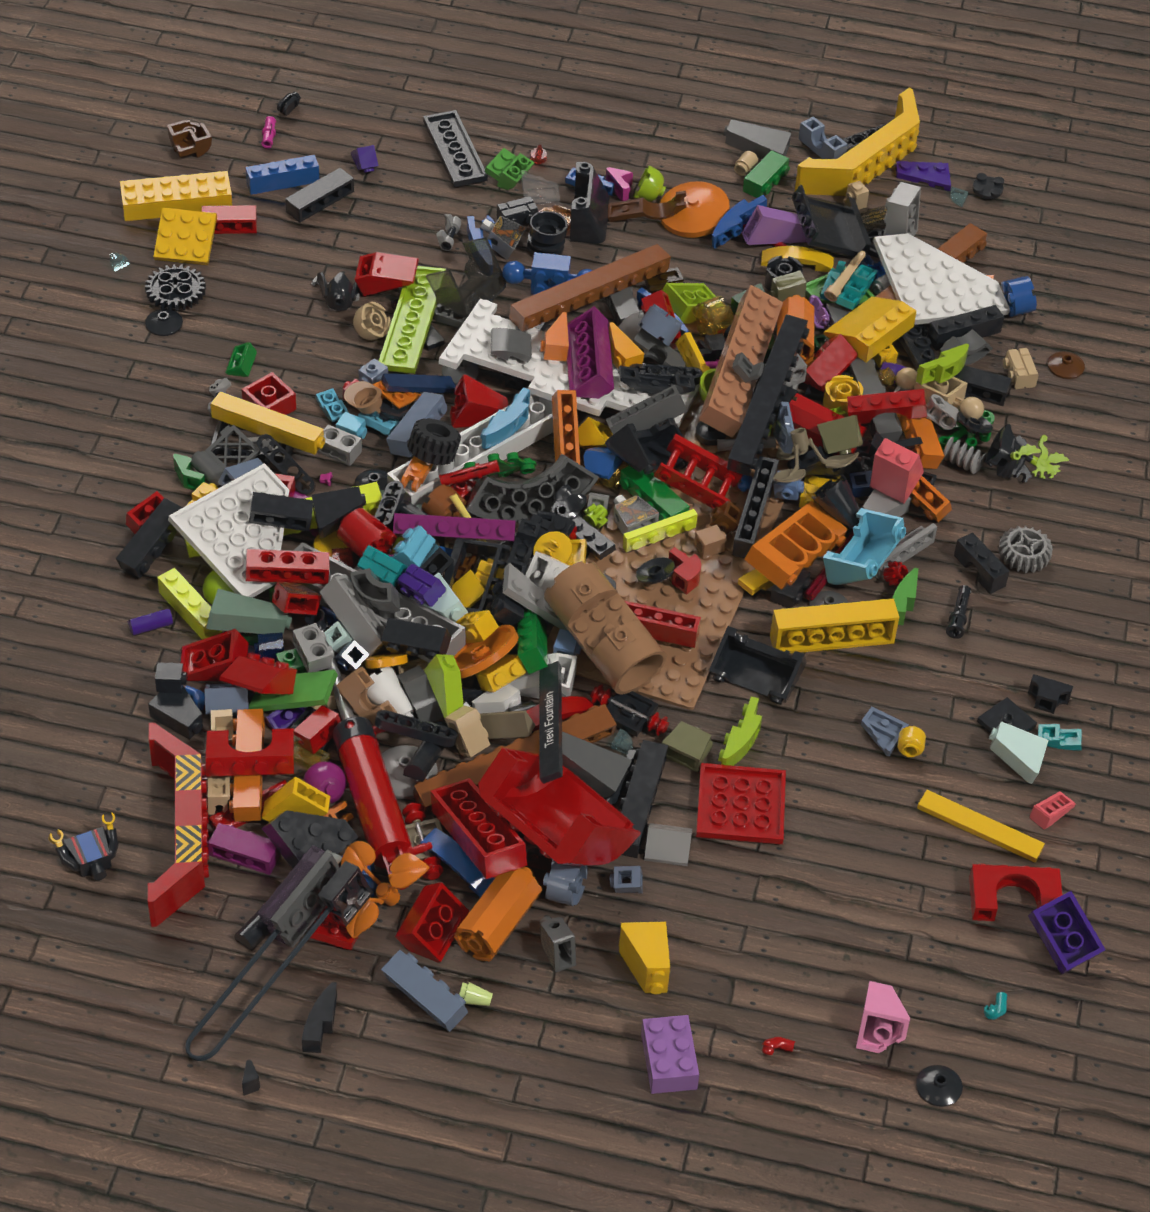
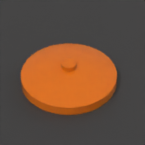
[660,181,730,238]
[454,625,519,679]

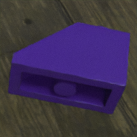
[351,145,379,173]

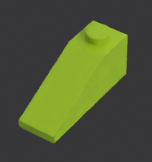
[424,654,464,718]

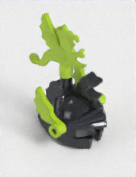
[984,424,1069,483]

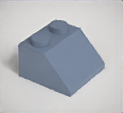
[205,683,249,716]

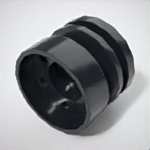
[527,211,567,255]

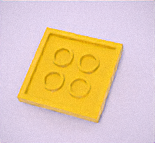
[153,208,217,266]

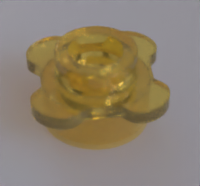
[879,367,897,386]

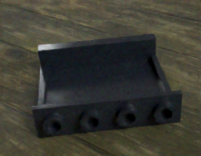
[792,185,872,257]

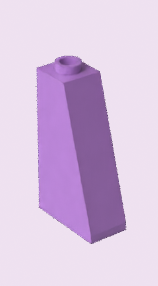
[742,205,807,245]

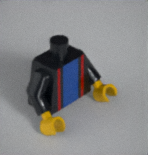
[48,812,119,881]

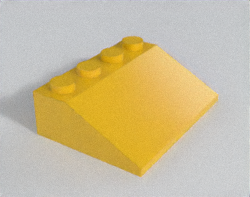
[824,296,917,362]

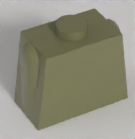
[769,271,807,302]
[817,415,863,455]
[662,721,713,772]

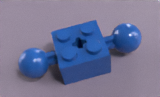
[502,252,593,295]

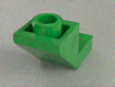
[173,453,205,491]

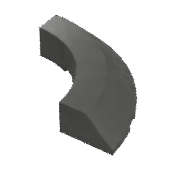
[466,454,599,524]

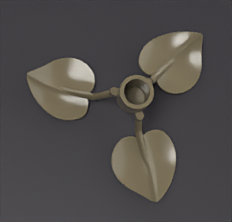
[773,428,859,483]

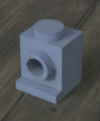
[610,866,643,893]

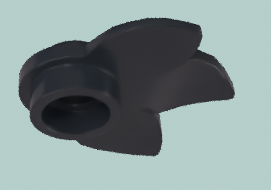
[551,485,587,520]

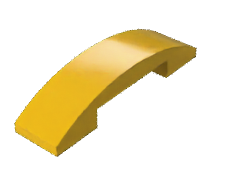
[761,246,834,272]

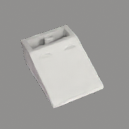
[525,551,570,592]
[509,653,577,699]

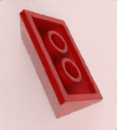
[803,334,858,393]

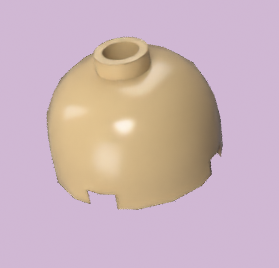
[353,302,391,341]

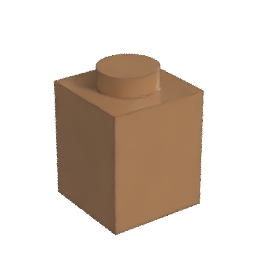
[694,525,727,559]

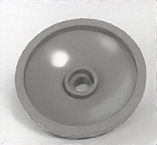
[382,745,437,799]

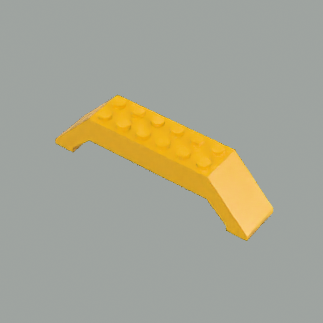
[794,87,920,196]

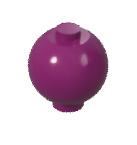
[303,761,346,804]

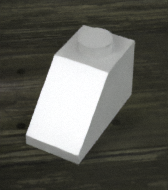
[472,684,522,714]

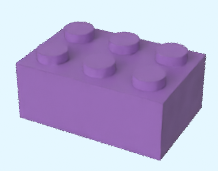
[641,1015,699,1094]

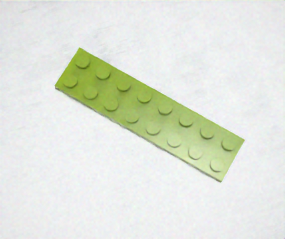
[379,266,446,374]

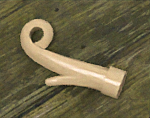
[824,251,865,302]

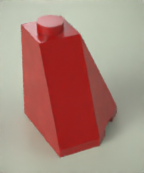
[450,374,509,428]

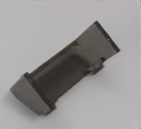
[426,237,506,318]

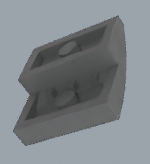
[491,328,532,363]

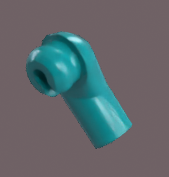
[984,992,1007,1020]

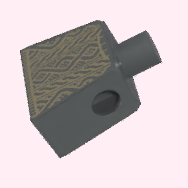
[540,916,576,973]

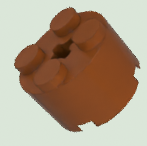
[421,484,466,517]

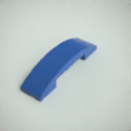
[420,827,495,898]

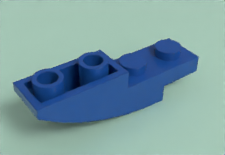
[712,195,767,249]

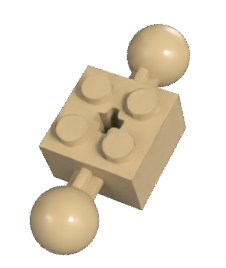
[895,368,984,419]

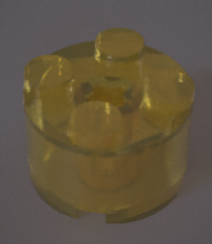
[692,296,734,335]

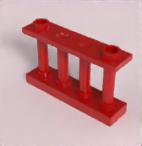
[654,434,743,510]

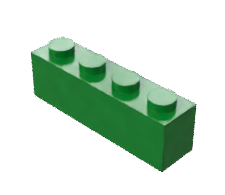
[620,466,690,521]
[518,608,548,674]

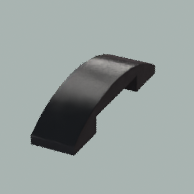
[619,366,695,395]
[503,518,541,575]

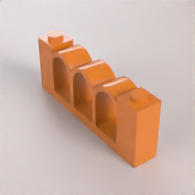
[744,501,848,590]

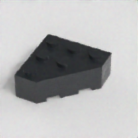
[262,810,358,879]

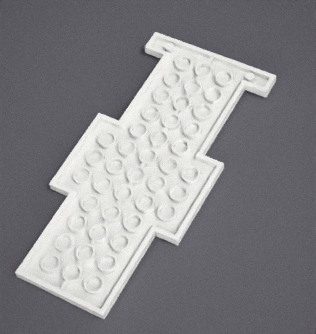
[439,299,699,427]

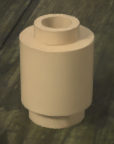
[734,151,758,176]

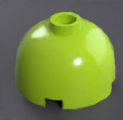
[634,165,666,202]

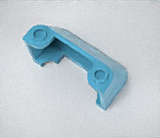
[823,508,906,585]

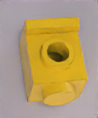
[873,344,898,368]

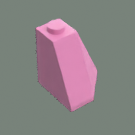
[856,981,910,1053]

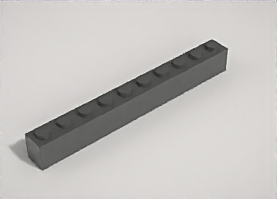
[826,302,902,442]

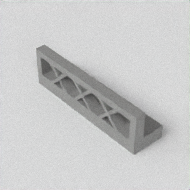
[875,523,937,579]

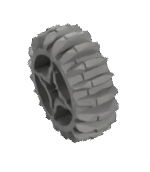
[998,525,1053,574]

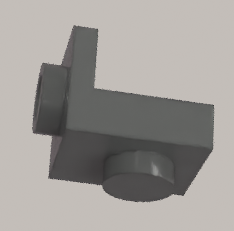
[732,352,764,383]

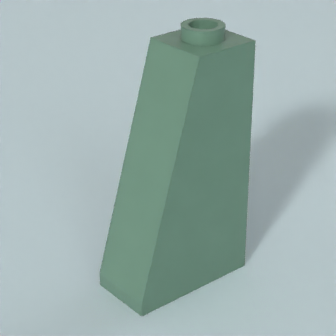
[206,589,292,636]

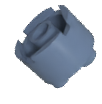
[638,304,683,346]
[543,860,587,906]

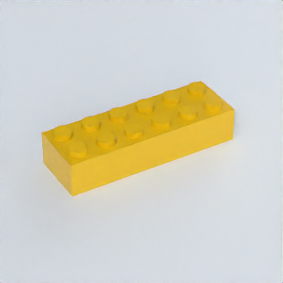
[120,171,232,221]
[770,599,899,653]

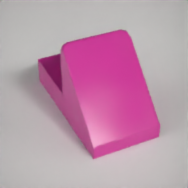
[605,167,633,201]

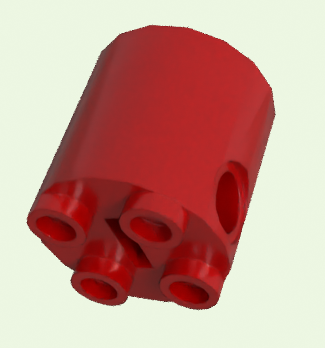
[337,508,397,558]

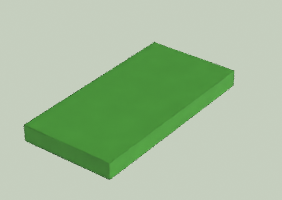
[249,670,338,711]

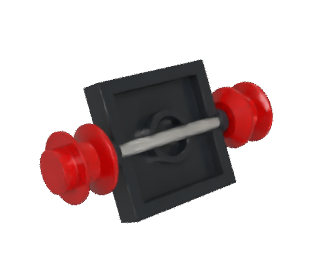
[590,684,669,737]

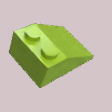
[662,283,725,324]

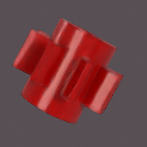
[883,561,908,586]

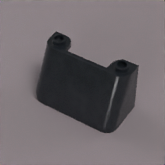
[570,162,610,244]
[605,418,689,475]
[709,626,807,705]

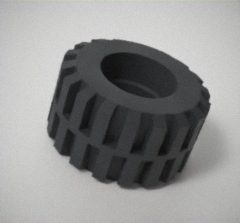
[407,418,461,465]

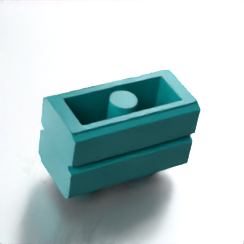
[357,545,407,587]

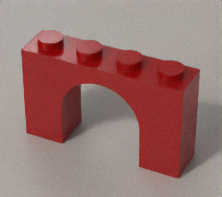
[206,728,294,776]
[969,864,1063,921]

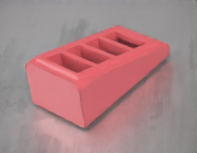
[1030,791,1076,829]

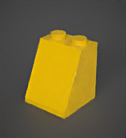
[619,922,670,994]

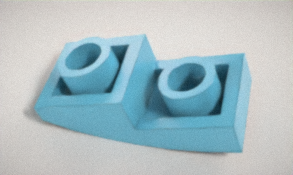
[315,388,349,422]

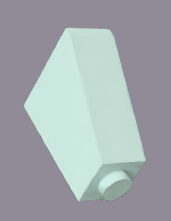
[409,572,468,622]
[989,721,1049,784]

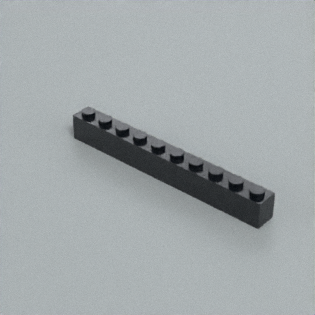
[727,314,810,476]

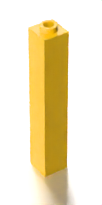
[211,392,325,455]

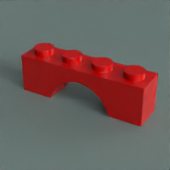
[847,389,927,424]

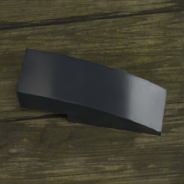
[302,982,337,1053]

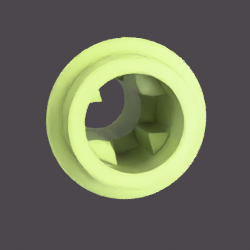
[459,982,493,1006]

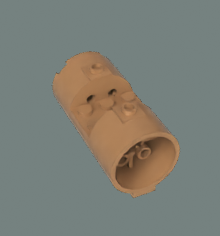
[544,560,667,694]

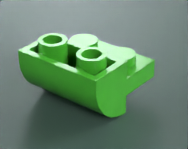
[484,148,535,190]

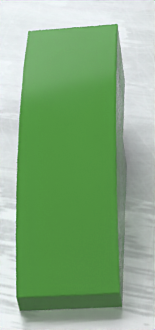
[892,568,919,625]

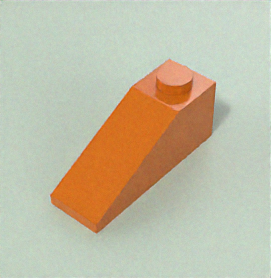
[540,312,569,361]

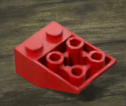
[355,252,419,296]

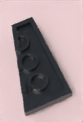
[898,324,935,371]

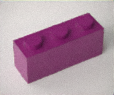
[208,823,281,875]

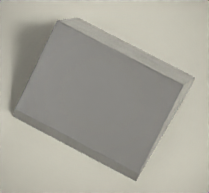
[644,823,692,866]

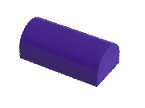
[127,609,173,636]

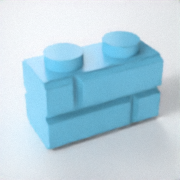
[392,525,436,572]

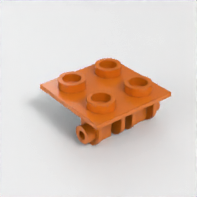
[373,380,421,409]

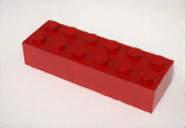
[430,778,527,879]

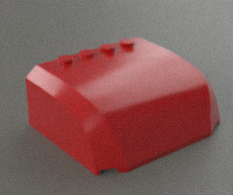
[478,747,641,866]

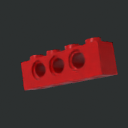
[246,549,329,584]

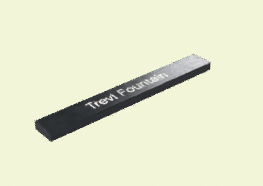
[539,661,563,784]

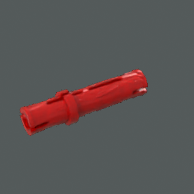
[439,460,500,486]

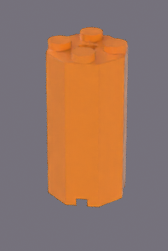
[777,295,814,365]
[454,866,542,962]

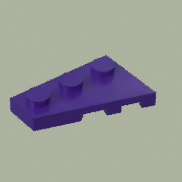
[895,161,951,191]

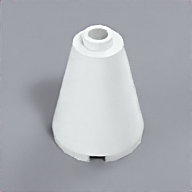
[367,667,415,717]

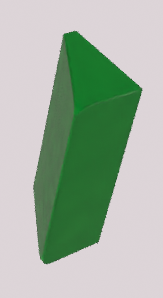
[225,342,257,377]

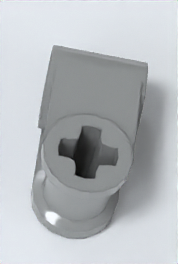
[926,394,959,430]

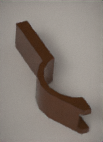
[608,191,687,222]

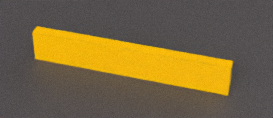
[917,790,1045,863]

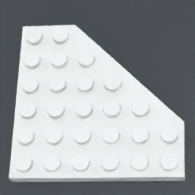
[873,233,1010,325]
[168,463,289,598]

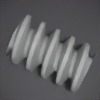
[943,436,987,474]

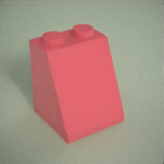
[870,438,924,504]

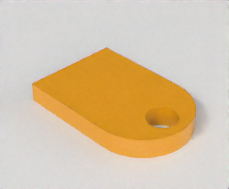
[362,651,408,669]

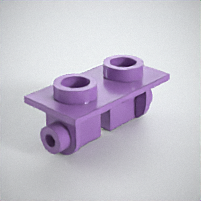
[809,295,831,330]

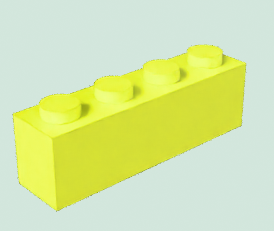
[157,568,222,640]

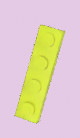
[623,509,698,552]

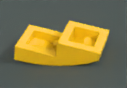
[738,569,774,595]

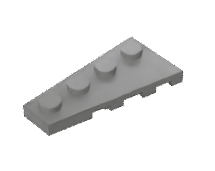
[503,563,567,630]

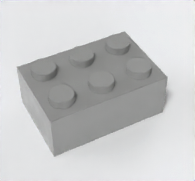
[883,182,921,236]

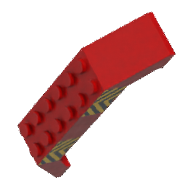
[148,723,209,927]

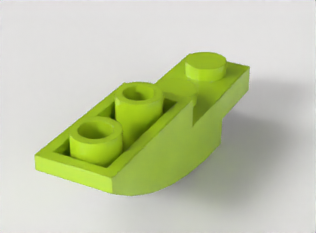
[916,343,969,385]
[718,696,762,766]

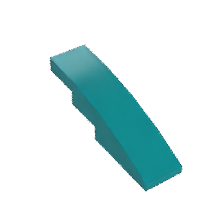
[836,264,878,310]

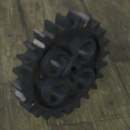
[145,264,206,311]

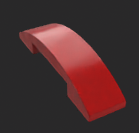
[526,696,594,731]

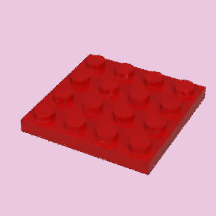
[696,763,786,845]

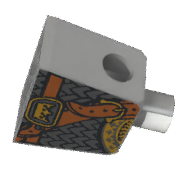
[480,216,526,260]
[613,495,659,535]

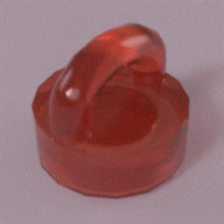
[530,144,547,164]

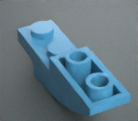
[480,387,530,449]

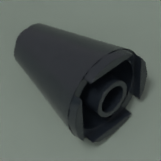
[812,474,860,530]

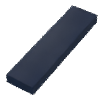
[381,374,456,393]

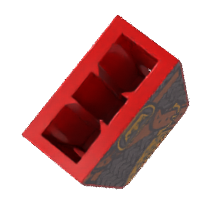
[272,582,321,615]

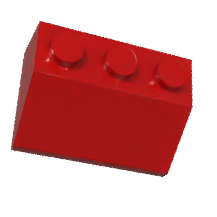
[219,653,297,694]
[395,882,470,963]

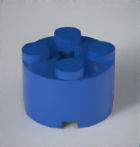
[1001,276,1037,317]

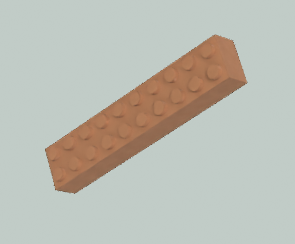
[698,285,783,437]

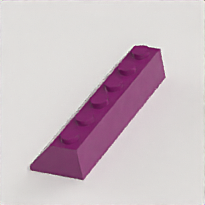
[567,306,614,399]

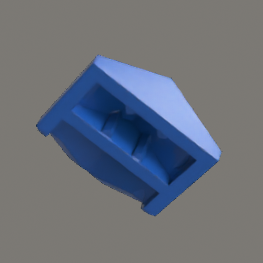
[583,447,623,480]

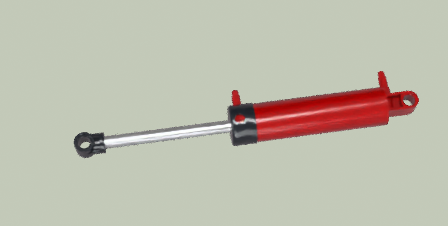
[305,609,433,890]

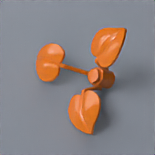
[341,841,429,939]

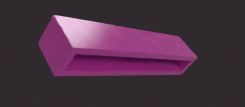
[393,513,516,541]

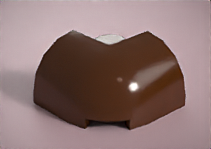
[167,120,212,158]

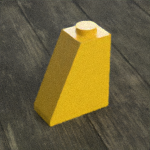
[262,777,330,822]

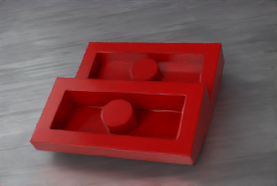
[310,906,359,950]

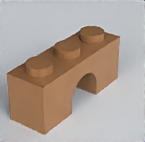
[336,666,397,735]

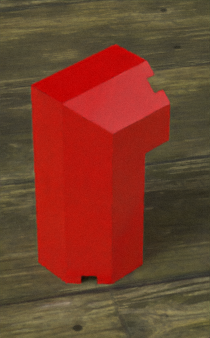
[789,393,867,456]

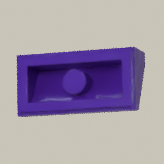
[264,707,307,730]

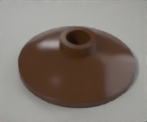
[1047,351,1085,379]

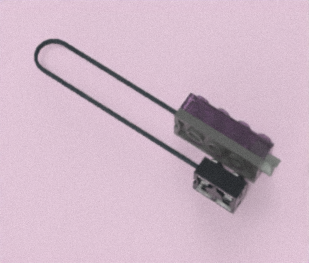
[185,845,373,1061]

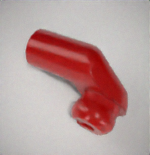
[762,1036,795,1055]

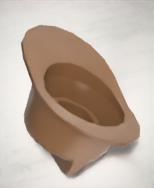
[344,381,382,415]

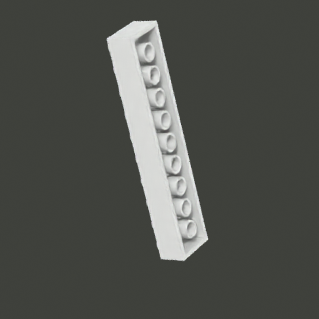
[387,394,554,506]

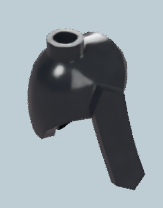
[317,272,360,311]

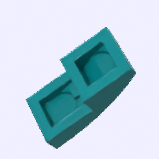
[1038,724,1082,750]

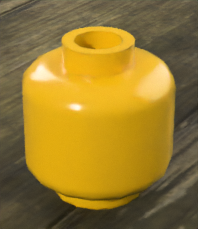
[897,726,926,758]

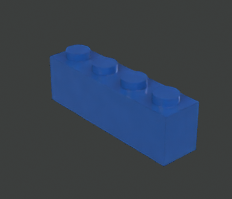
[245,155,320,195]

